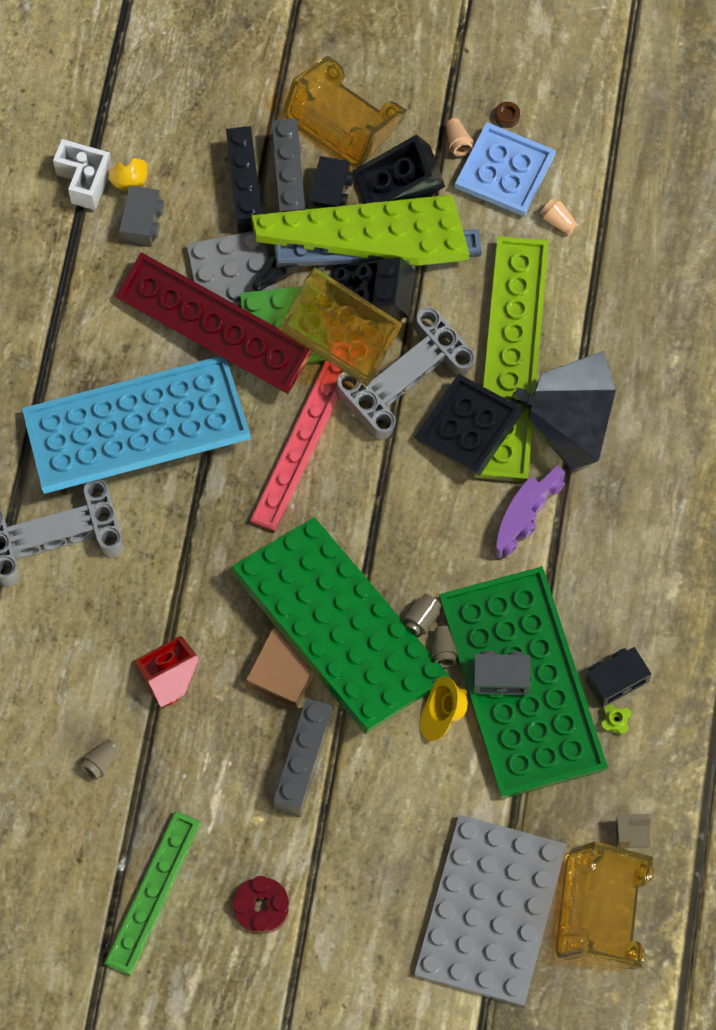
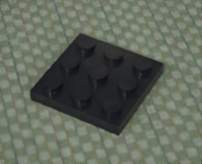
[414,373,524,476]

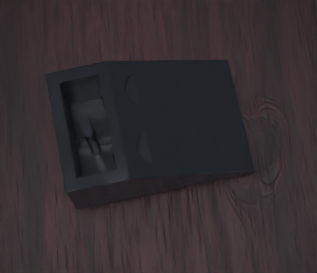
[326,257,415,320]

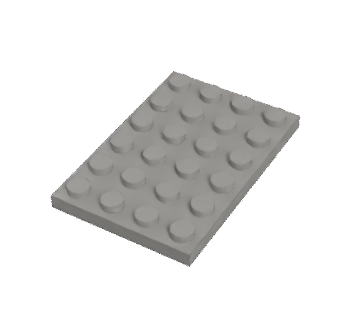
[414,815,567,1007]

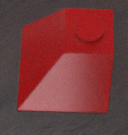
[134,636,199,707]

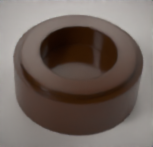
[495,102,520,128]

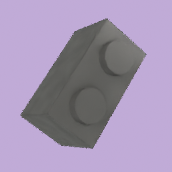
[119,186,165,247]
[474,651,530,695]

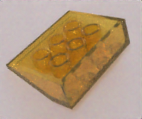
[278,268,403,386]

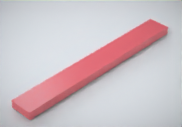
[250,341,359,533]

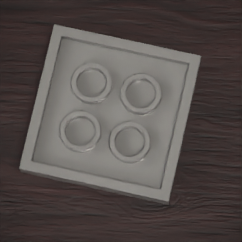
[187,231,275,308]

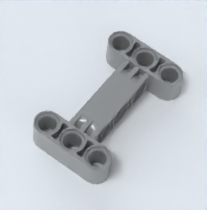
[335,307,475,440]
[0,479,124,587]

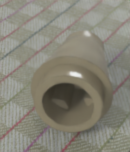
[431,626,458,668]
[80,739,120,780]

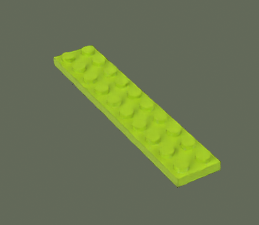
[475,236,549,482]

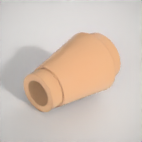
[446,118,474,157]
[540,198,578,235]

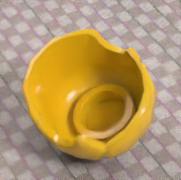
[108,158,148,191]

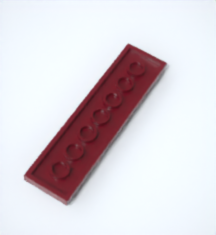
[115,252,314,394]

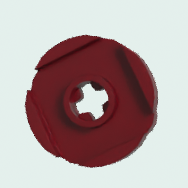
[233,876,290,934]

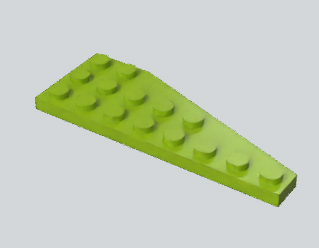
[251,195,470,266]

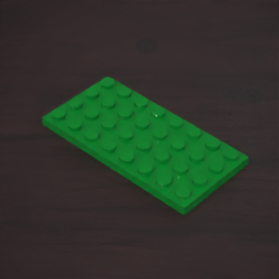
[230,517,450,734]
[439,566,608,799]

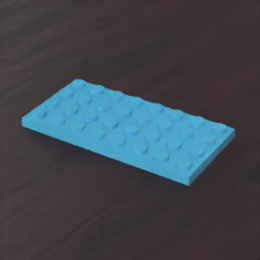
[22,356,251,494]

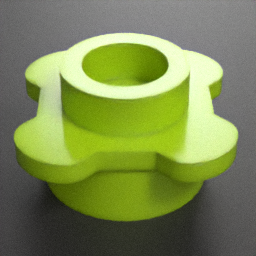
[602,704,631,734]

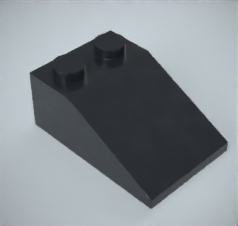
[352,134,446,204]

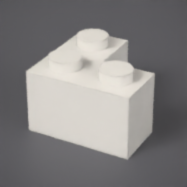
[53,139,113,210]

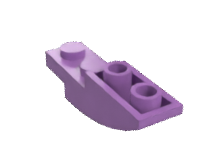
[495,465,565,560]

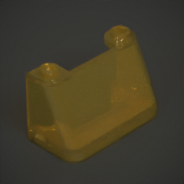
[283,56,407,168]
[555,841,654,970]

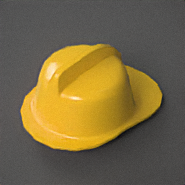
[420,676,468,741]

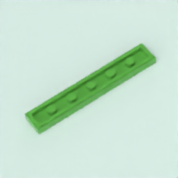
[105,811,201,976]

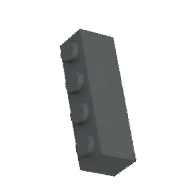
[272,119,305,212]
[273,698,333,817]

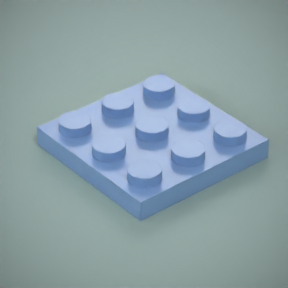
[455,122,556,217]

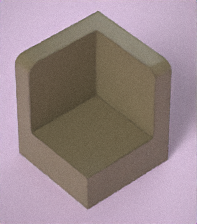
[615,814,651,849]

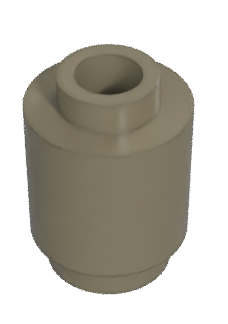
[403,594,442,635]

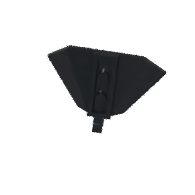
[511,351,616,471]

